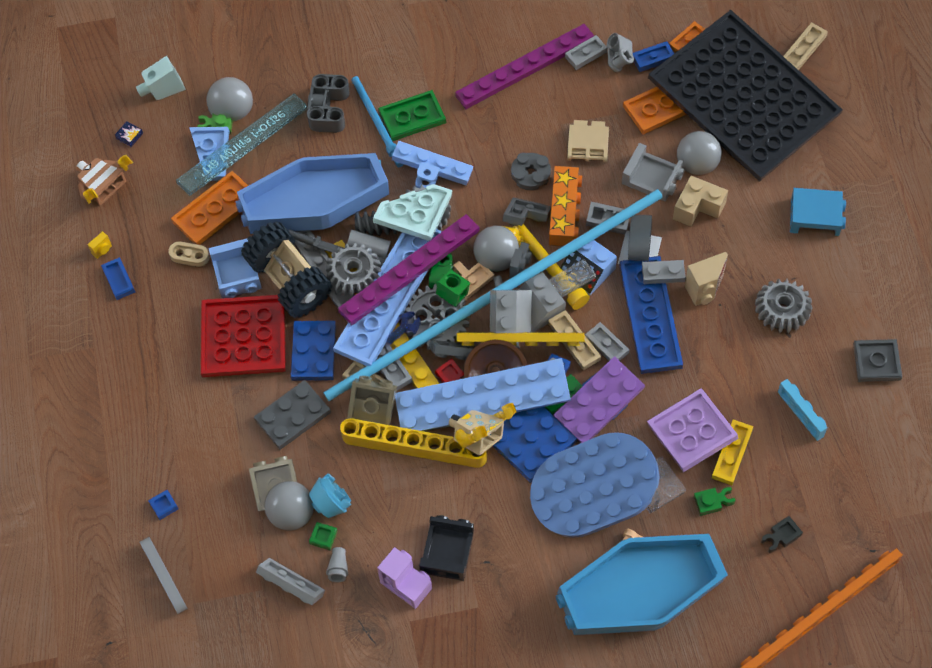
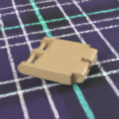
[567,120,609,162]

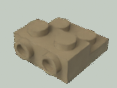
[347,376,397,425]
[249,456,297,512]

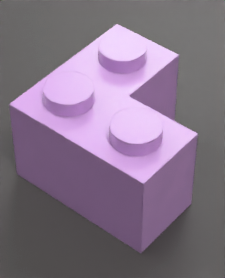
[377,547,432,609]

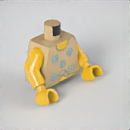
[449,403,516,455]

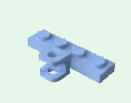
[392,141,473,188]

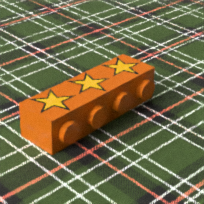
[549,166,582,246]

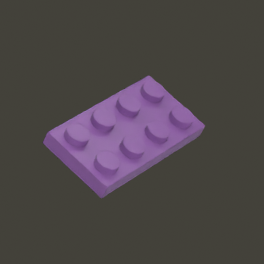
[554,356,645,443]

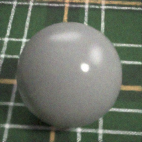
[677,131,722,175]
[473,226,519,272]
[265,481,314,531]

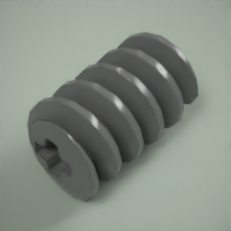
[355,210,397,236]

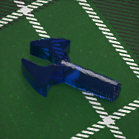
[387,312,421,344]

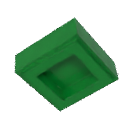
[309,522,338,550]

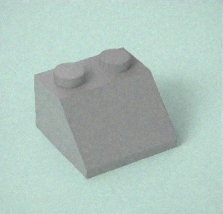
[518,272,566,332]
[490,290,532,333]

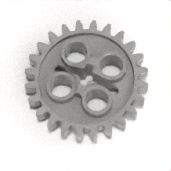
[402,284,470,350]

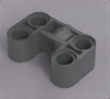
[307,74,350,133]

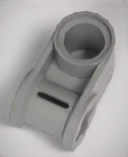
[607,33,634,72]

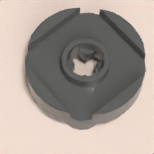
[511,152,551,190]

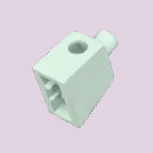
[136,56,186,100]

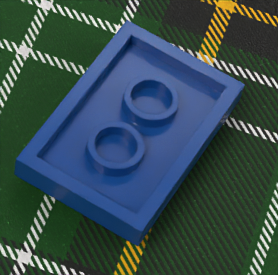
[291,321,336,381]

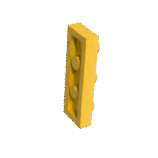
[712,419,754,486]

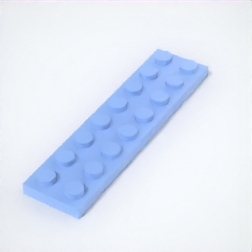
[333,229,442,366]
[395,358,571,432]

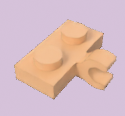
[453,261,494,301]

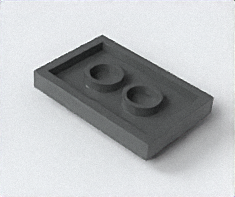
[254,380,331,450]

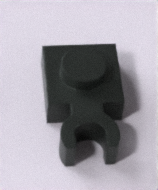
[761,516,803,553]

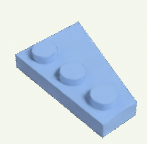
[189,127,229,181]

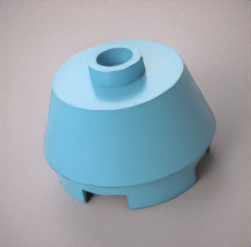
[309,474,352,518]

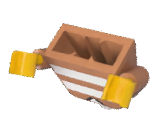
[76,155,133,206]

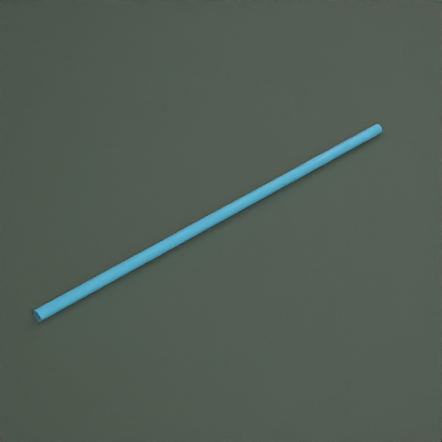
[323,189,663,401]

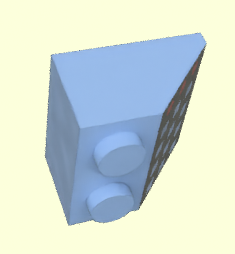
[560,240,617,296]

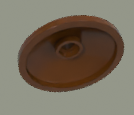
[464,339,527,378]

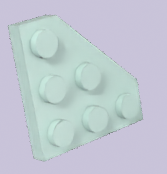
[373,184,452,241]

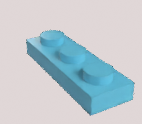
[778,379,827,441]

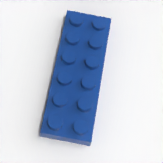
[619,256,683,374]

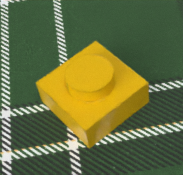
[87,231,112,259]

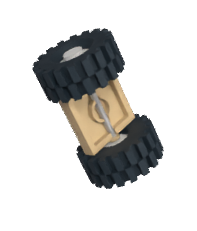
[241,222,332,318]

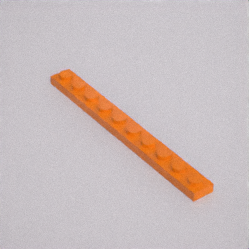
[740,548,903,668]

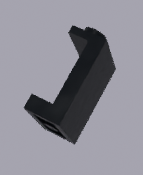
[419,515,474,581]

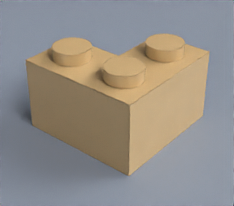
[673,176,728,226]

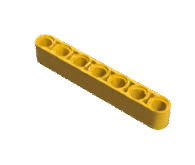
[340,419,487,468]

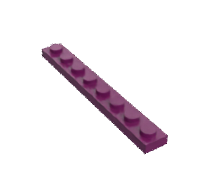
[455,24,594,109]
[338,214,480,326]

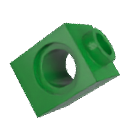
[436,269,470,307]

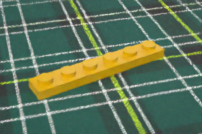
[457,332,585,346]

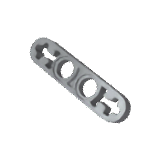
[140,537,188,614]

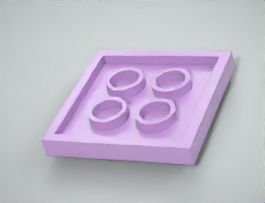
[647,388,738,472]

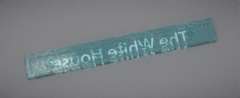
[176,94,307,196]

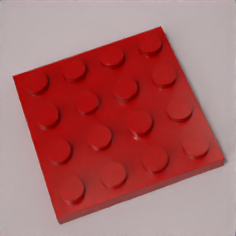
[201,295,286,377]

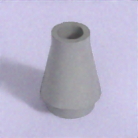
[326,547,348,582]

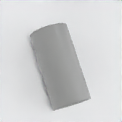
[347,230,391,258]

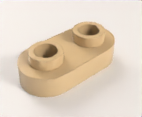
[169,242,210,267]

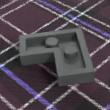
[503,197,552,226]
[510,242,532,288]

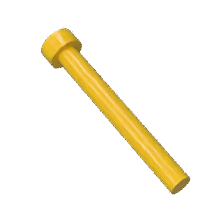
[513,224,590,310]

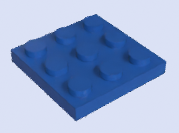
[493,407,577,483]

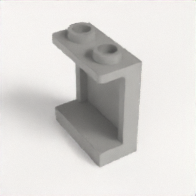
[622,143,685,202]

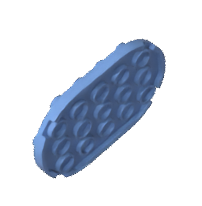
[530,433,659,538]

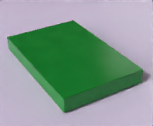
[378,90,447,142]

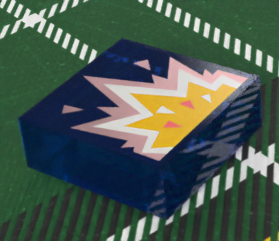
[115,121,143,147]

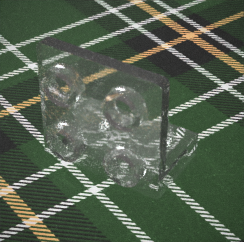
[646,457,686,514]

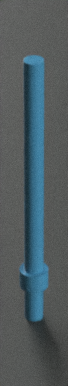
[351,76,404,168]

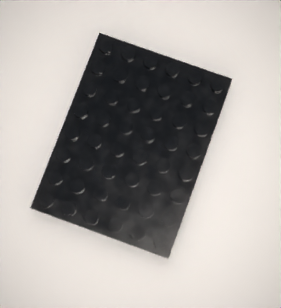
[648,10,843,182]

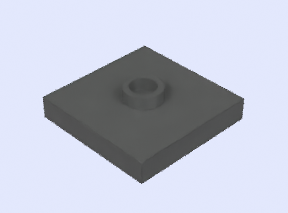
[853,339,902,382]

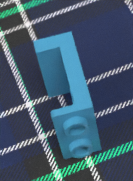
[790,188,846,236]

